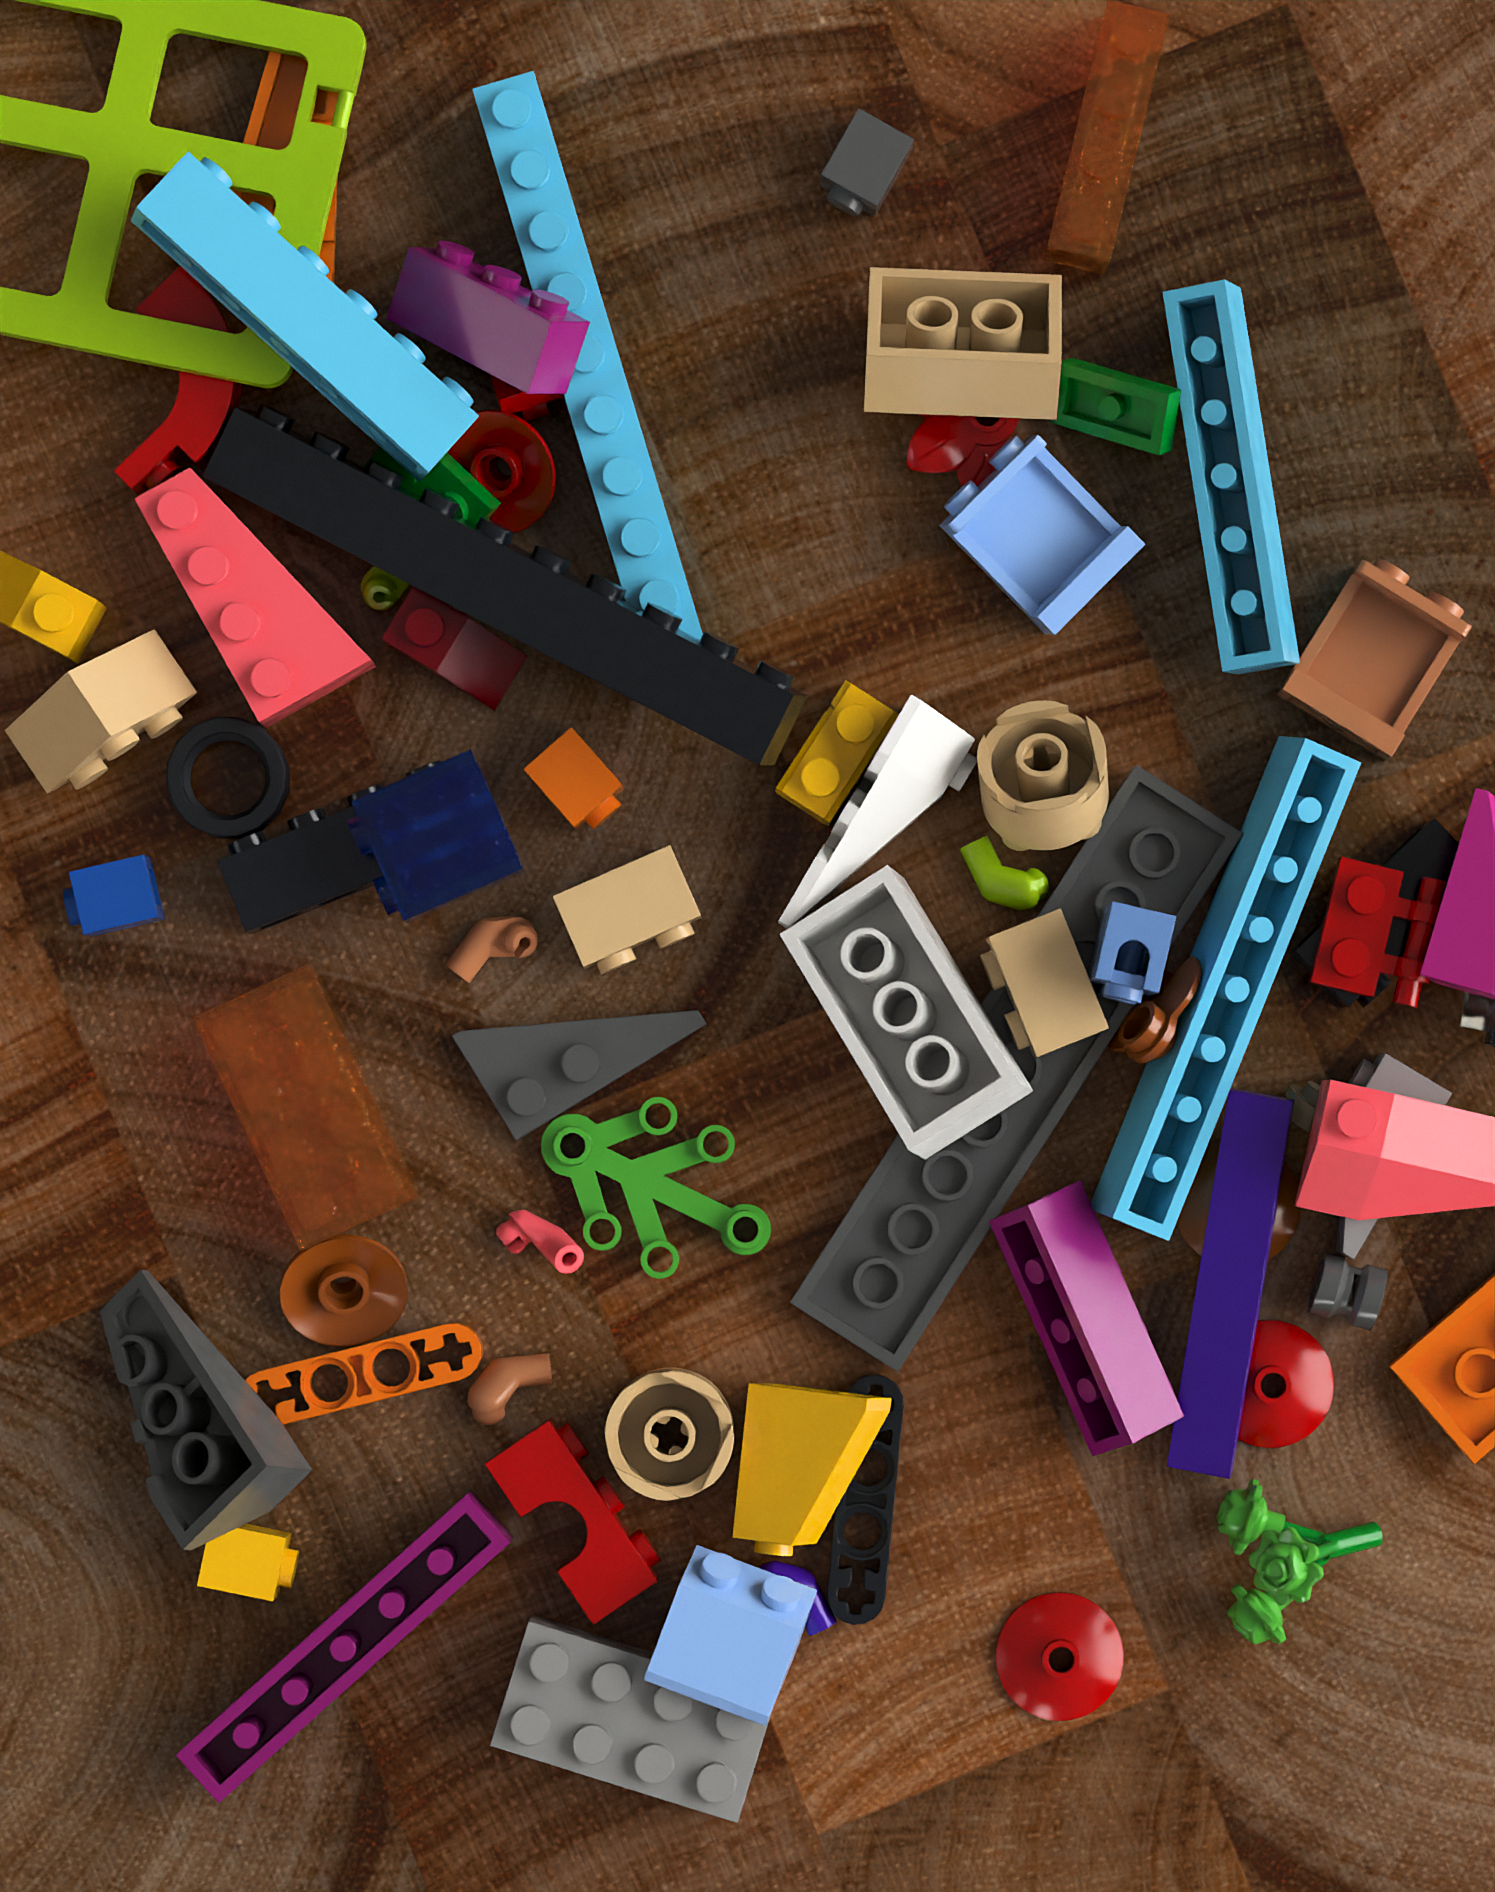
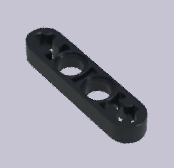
[827,1374,904,1625]

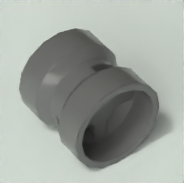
[1307,1252,1388,1331]

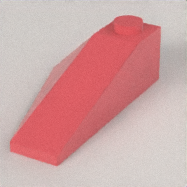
[1294,1080,1495,1220]

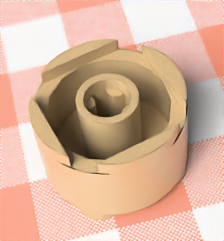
[977,700,1109,851]
[605,1367,734,1501]

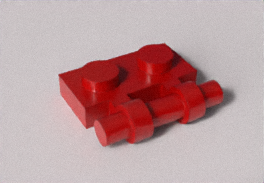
[1308,856,1447,1008]

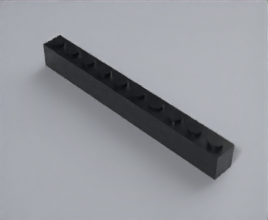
[202,403,808,765]

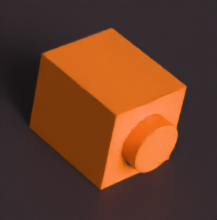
[523,727,624,830]

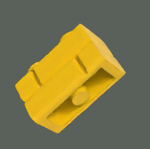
[775,680,899,827]

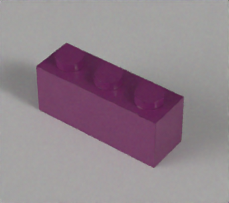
[386,240,590,394]

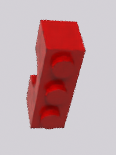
[485,1417,662,1625]

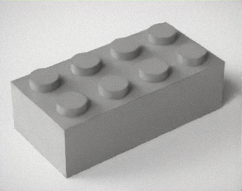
[490,1614,773,1823]

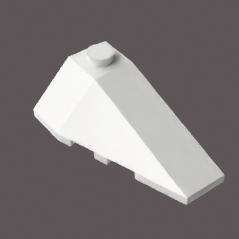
[778,695,977,929]

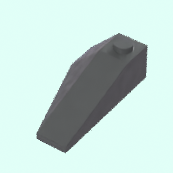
[99,1269,312,1550]

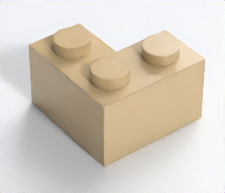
[4,629,197,794]

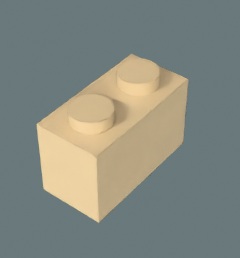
[553,845,702,974]
[980,908,1109,1058]

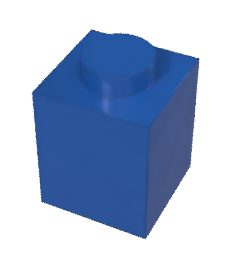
[63,854,165,937]

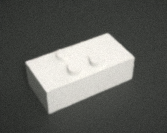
[780,865,1033,1159]

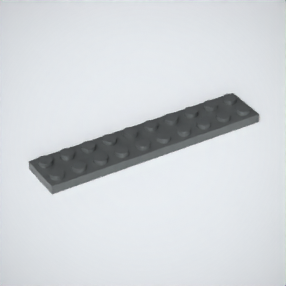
[790,764,1243,1372]

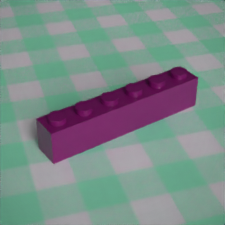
[176,1490,513,1804]

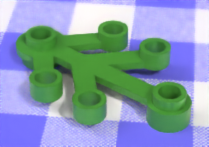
[541,1097,771,1279]

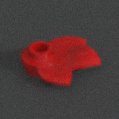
[906,414,1019,487]

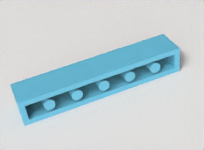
[130,151,479,482]
[1163,279,1300,675]

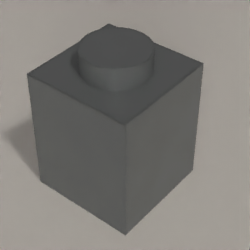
[820,108,914,217]

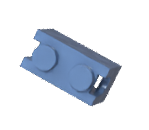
[1088,901,1177,1005]

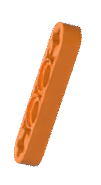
[245,1322,483,1425]

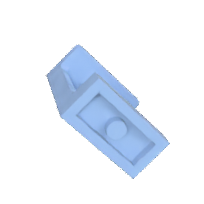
[939,434,1145,635]

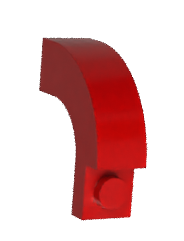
[114,266,241,496]

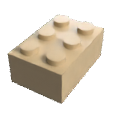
[864,267,1062,420]

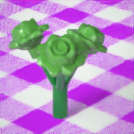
[1217,1478,1383,1645]

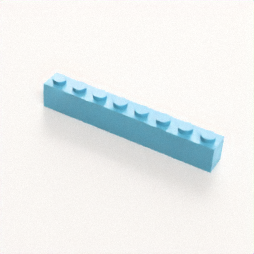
[1091,736,1361,1241]

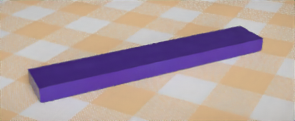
[1167,1088,1295,1479]

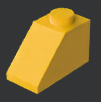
[0,551,107,664]

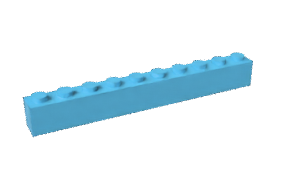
[472,71,703,640]

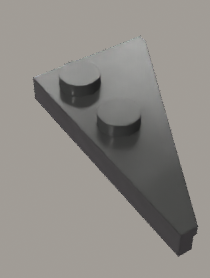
[452,1010,707,1141]

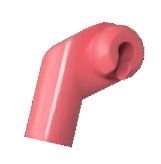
[496,1209,584,1274]

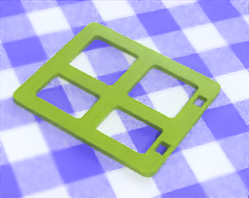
[0,0,367,388]

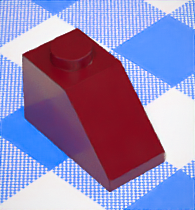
[381,586,528,711]

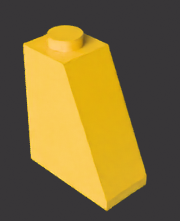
[732,1383,892,1556]

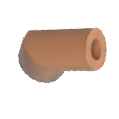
[444,915,538,983]
[467,1353,552,1425]

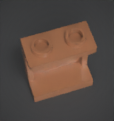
[1276,558,1472,761]

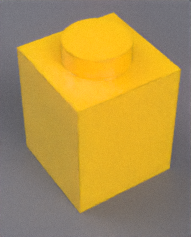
[197,1524,299,1601]

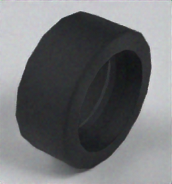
[166,717,290,839]

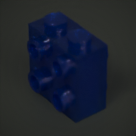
[347,749,526,923]

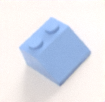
[644,1545,817,1726]

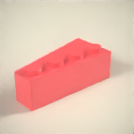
[134,468,377,728]

